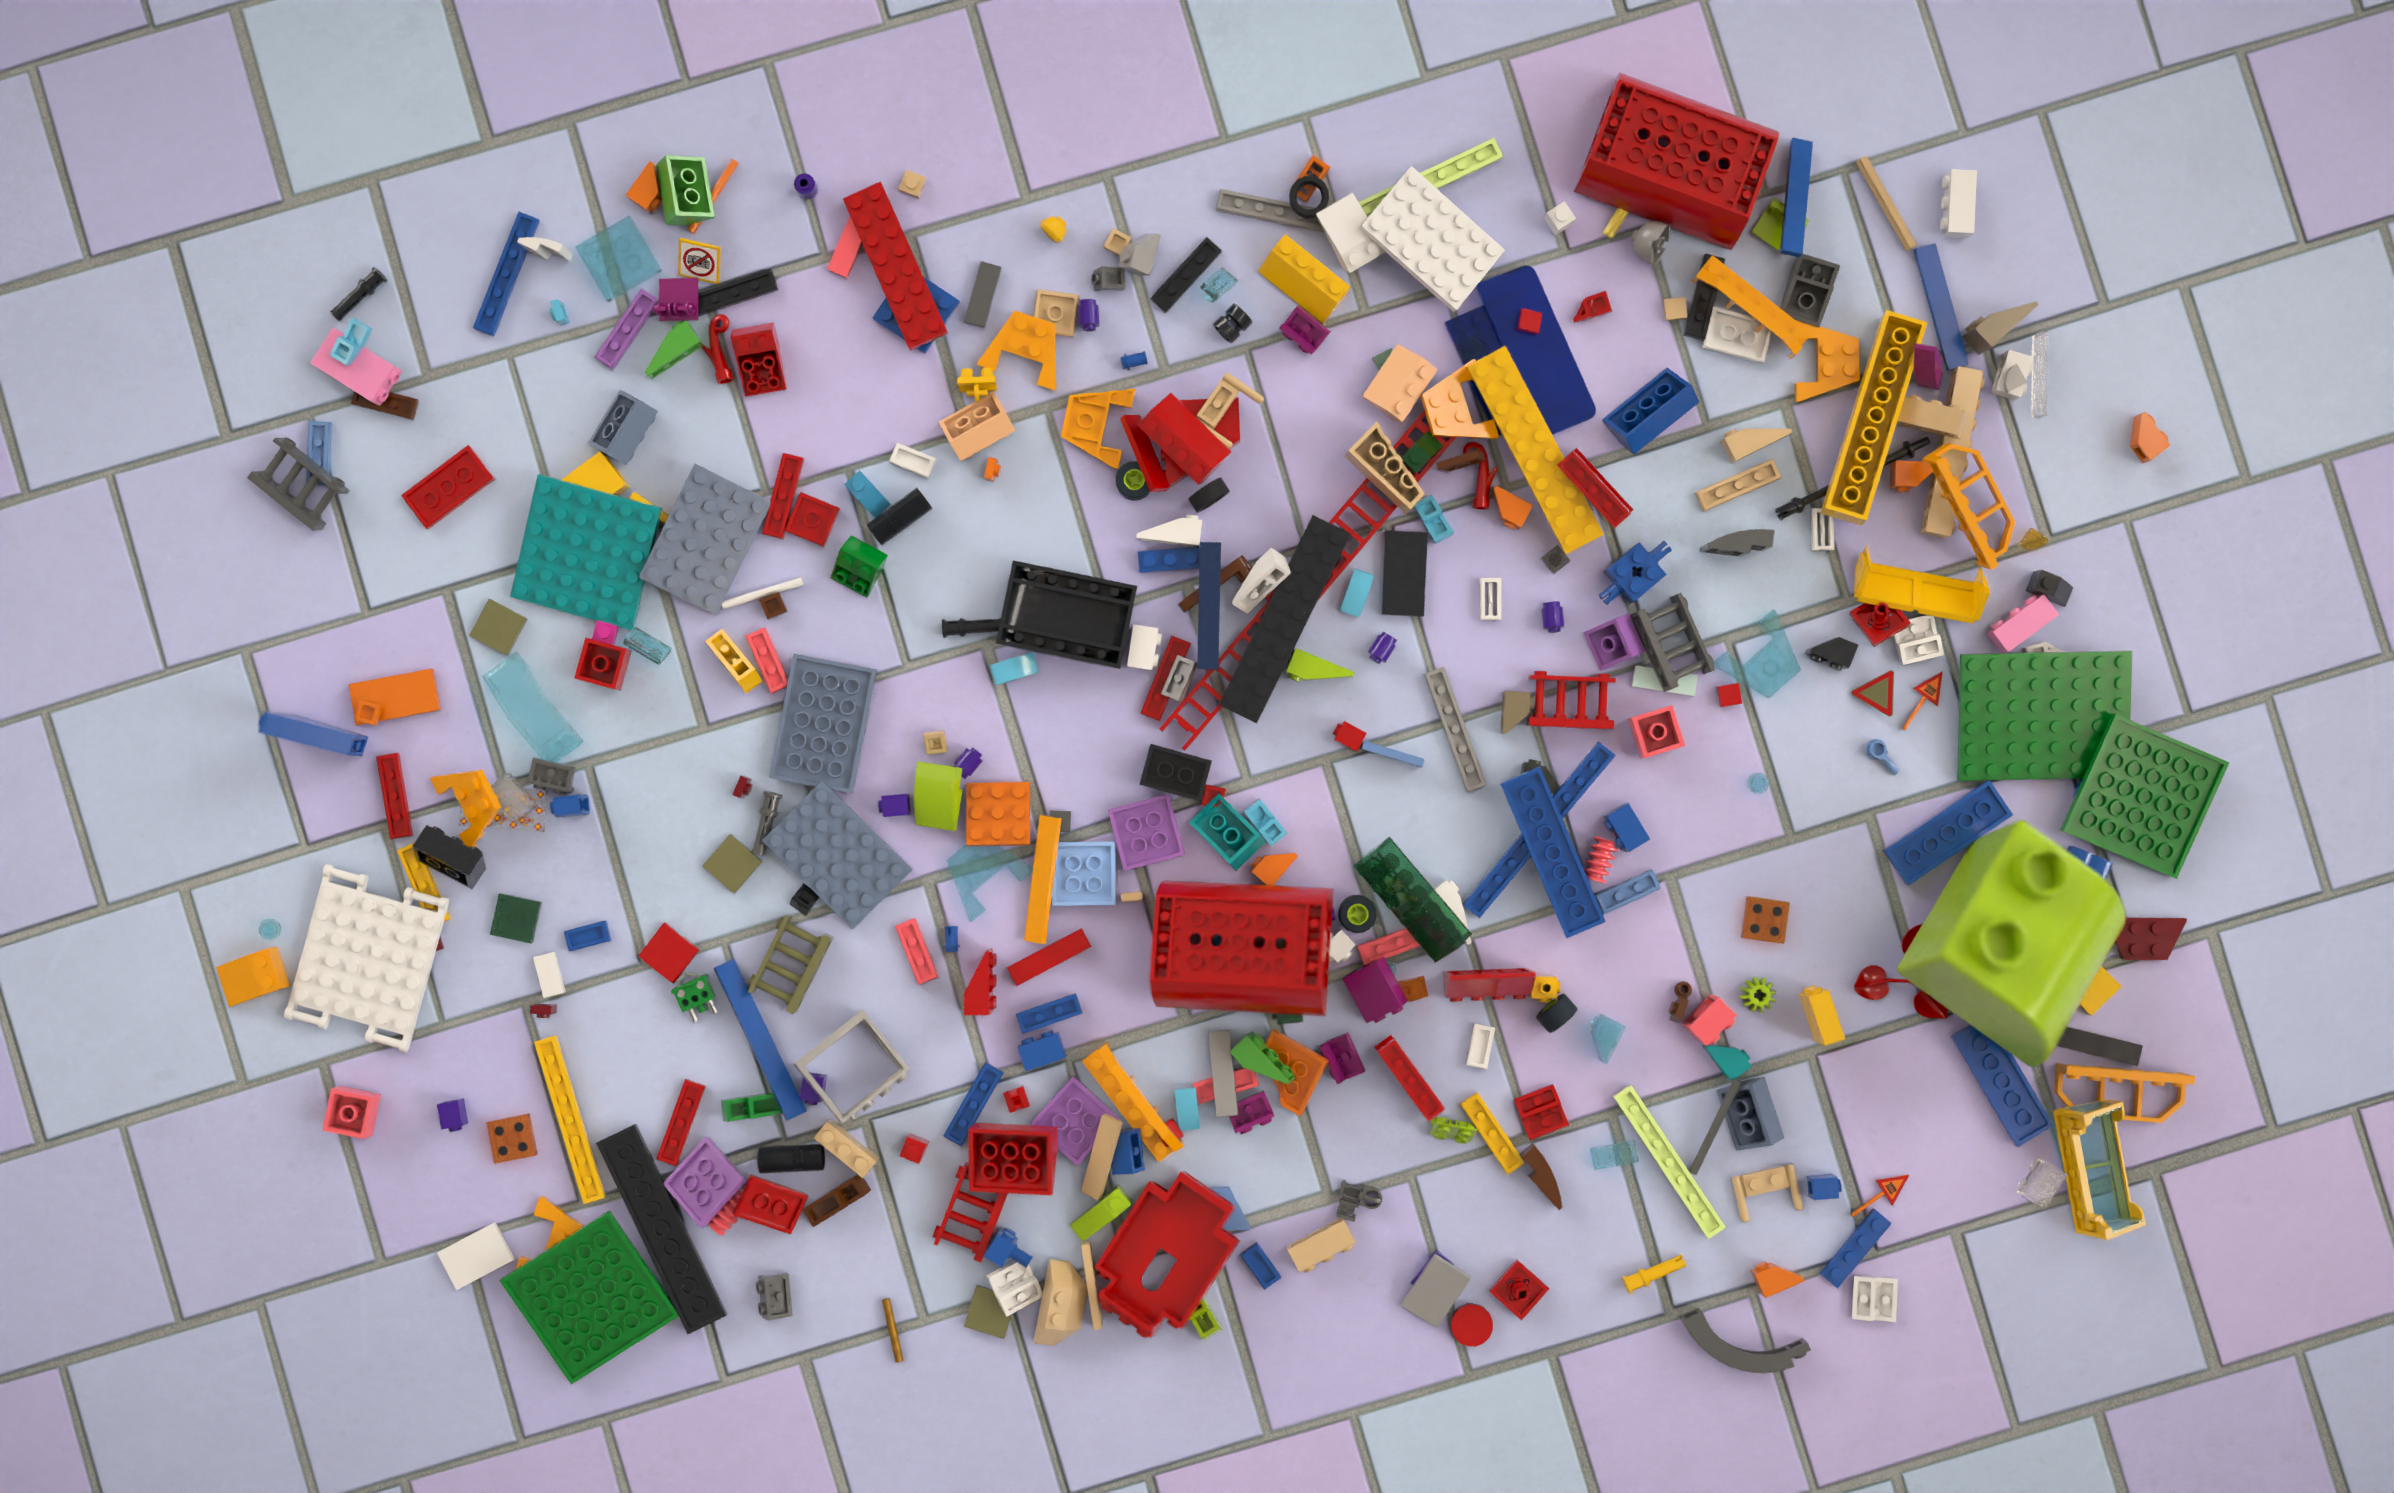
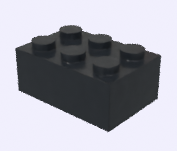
[1139,744,1212,802]
[412,825,486,889]

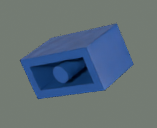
[1604,803,1650,852]
[1017,1030,1067,1071]
[1111,1128,1145,1175]

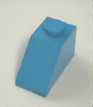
[844,470,891,518]

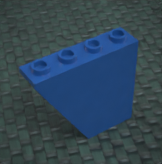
[258,711,368,756]

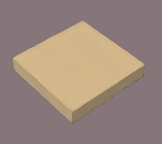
[1034,289,1079,338]

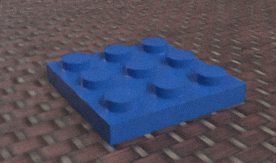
[872,277,960,354]

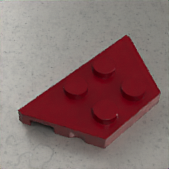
[2115,917,2187,960]

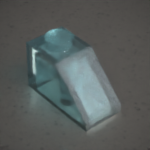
[1590,1013,1626,1064]

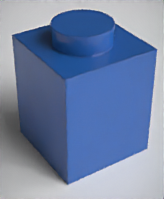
[1807,1174,1842,1200]

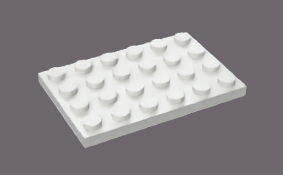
[1360,166,1505,312]

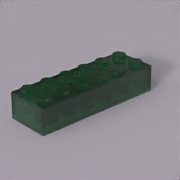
[1353,837,1472,963]

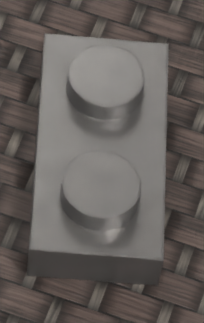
[1161,655,1197,703]

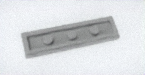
[1208,1030,1238,1118]

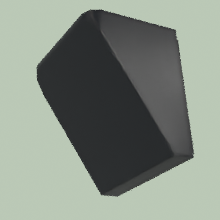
[790,883,820,916]

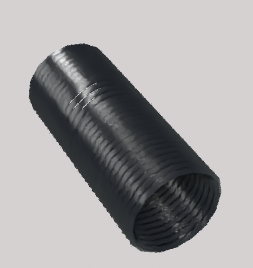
[866,487,933,546]
[757,1144,825,1174]

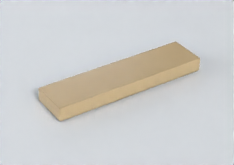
[1695,459,1781,512]
[1081,1114,1123,1200]
[1081,1241,1103,1330]

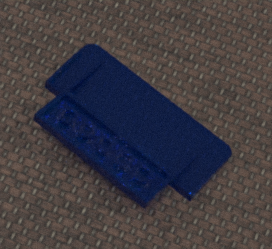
[1444,265,1596,436]

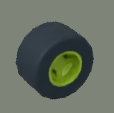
[1116,461,1150,501]
[1338,895,1377,933]
[1536,994,1577,1033]

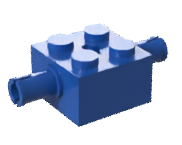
[1599,541,1672,605]

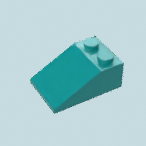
[1189,794,1266,871]

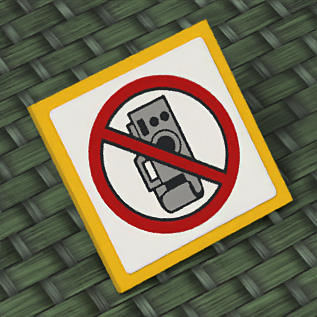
[678,238,721,285]

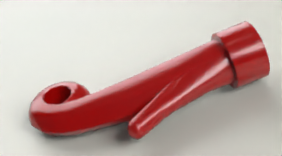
[702,314,734,384]
[1463,442,1498,510]

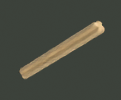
[1856,156,1917,251]

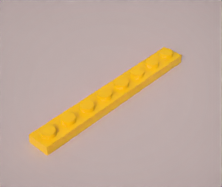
[534,1035,606,1204]

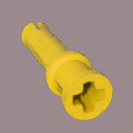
[1621,1254,1687,1295]

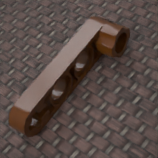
[1178,555,1253,613]

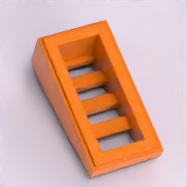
[1289,155,1331,203]

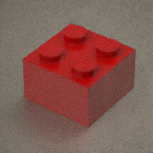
[574,637,632,691]

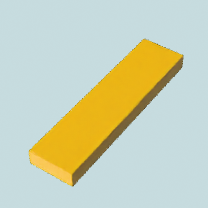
[397,843,451,922]
[1459,1092,1525,1175]

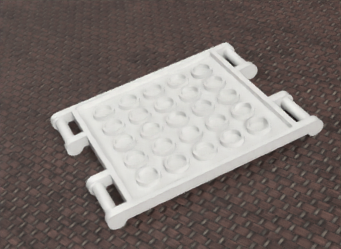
[284,864,449,1053]

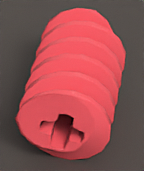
[1583,836,1618,883]
[708,1190,742,1236]

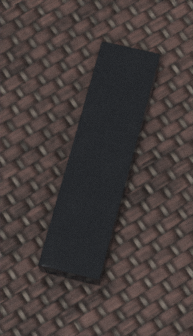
[1150,237,1222,314]
[1683,253,1726,341]
[698,269,779,316]
[2056,1027,2143,1066]

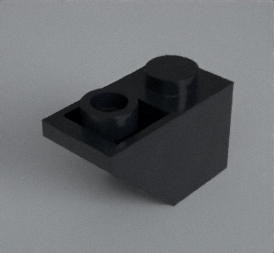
[1805,637,1859,671]

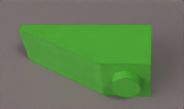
[645,321,704,380]

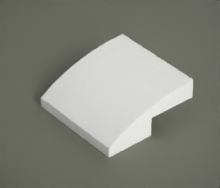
[517,237,573,262]
[1893,614,1944,665]
[986,1260,1042,1317]
[1852,1276,1898,1322]

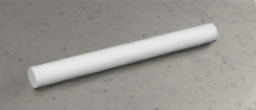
[721,577,804,609]

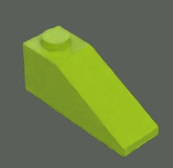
[1286,648,1355,682]
[1070,1184,1132,1241]

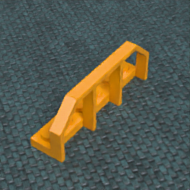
[1691,255,1812,359]
[1922,443,2015,570]
[1082,1042,1184,1162]
[2054,1063,2195,1123]

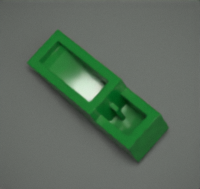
[721,1093,783,1122]

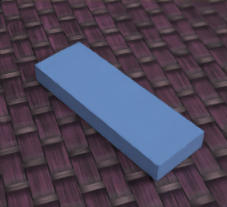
[306,421,332,485]
[1361,741,1425,767]
[1595,869,1661,915]

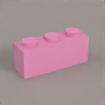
[1987,594,2059,653]

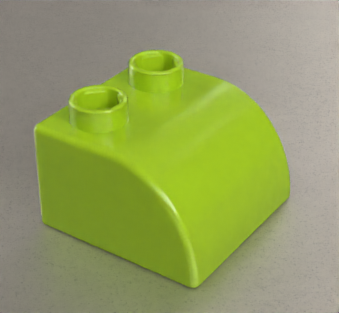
[1897,820,2126,1067]

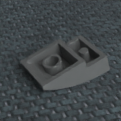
[1780,254,1841,327]
[1699,529,1775,557]

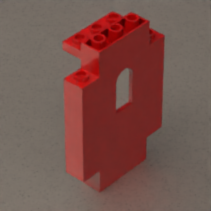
[1094,1171,1241,1338]

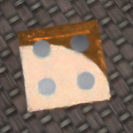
[1741,896,1790,944]
[486,1113,538,1164]

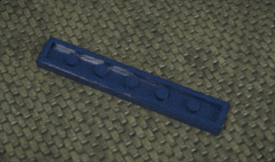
[1197,542,1221,670]

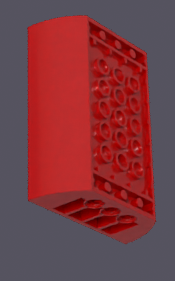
[1574,72,1779,250]
[1149,880,1334,1016]

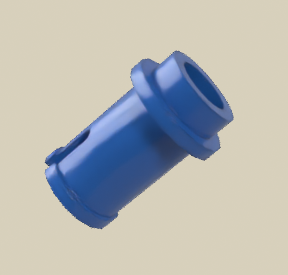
[1120,351,1148,370]
[943,926,960,952]

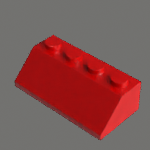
[1138,393,1232,485]

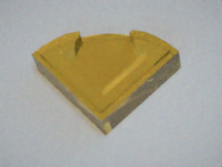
[2018,528,2049,549]

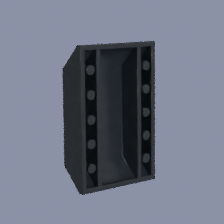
[996,560,1138,669]

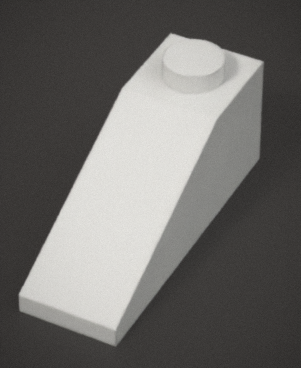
[1136,515,1202,547]
[1232,548,1291,614]
[1425,879,1471,945]

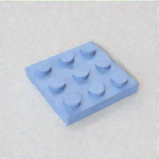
[1052,841,1116,906]

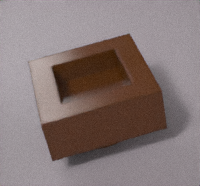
[759,592,788,620]

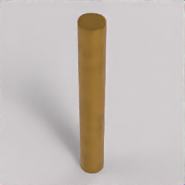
[882,1298,904,1363]

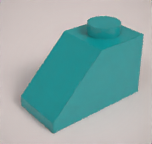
[1702,1044,1752,1081]

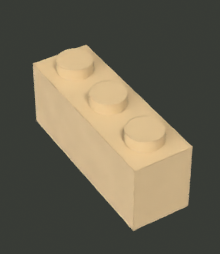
[1897,395,1968,439]
[814,1118,880,1178]
[1287,1218,1356,1273]

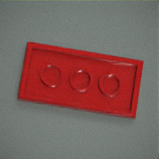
[401,445,495,529]

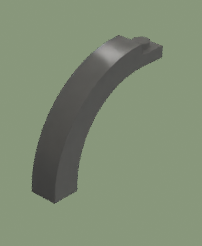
[1679,1308,1811,1373]

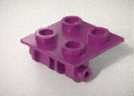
[653,278,698,321]

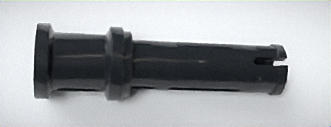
[330,267,388,321]
[942,618,1001,638]

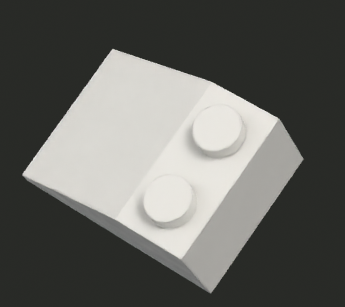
[1316,193,1385,273]

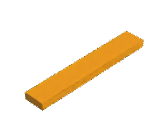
[1024,815,1061,944]

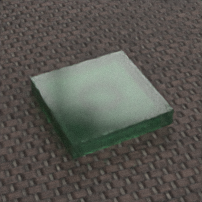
[490,893,542,943]

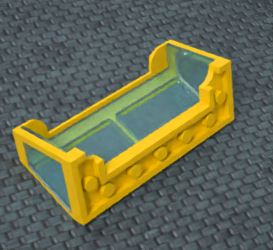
[2053,1099,2145,1240]

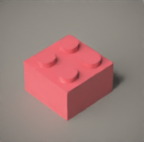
[1628,705,1685,759]
[1681,994,1737,1046]
[322,1086,381,1139]

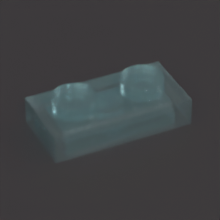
[623,627,672,665]

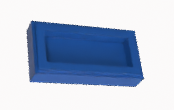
[564,920,612,952]
[1240,1242,1282,1290]

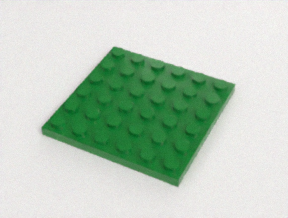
[2060,713,2230,879]
[500,1210,679,1385]

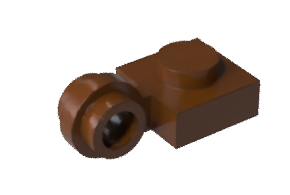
[1669,981,1692,1023]

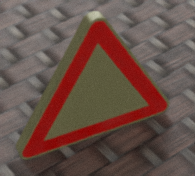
[1851,670,1894,717]

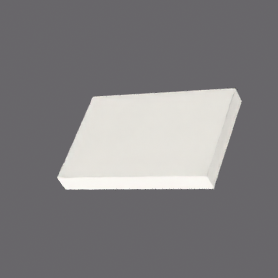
[1702,307,1772,364]
[437,1222,515,1290]

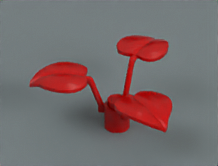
[1854,924,1948,1019]

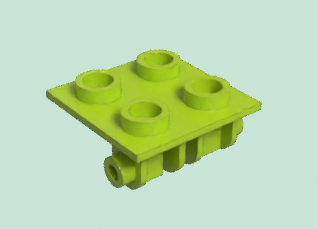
[1751,197,1809,255]
[1428,1116,1478,1144]

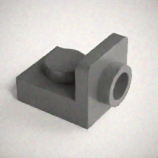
[1091,266,1125,291]

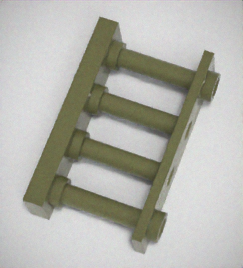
[747,915,834,1014]

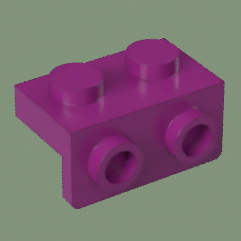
[1279,305,1331,354]
[1320,1032,1366,1084]
[1229,1090,1274,1134]

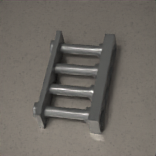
[247,437,350,531]
[1630,593,1715,692]

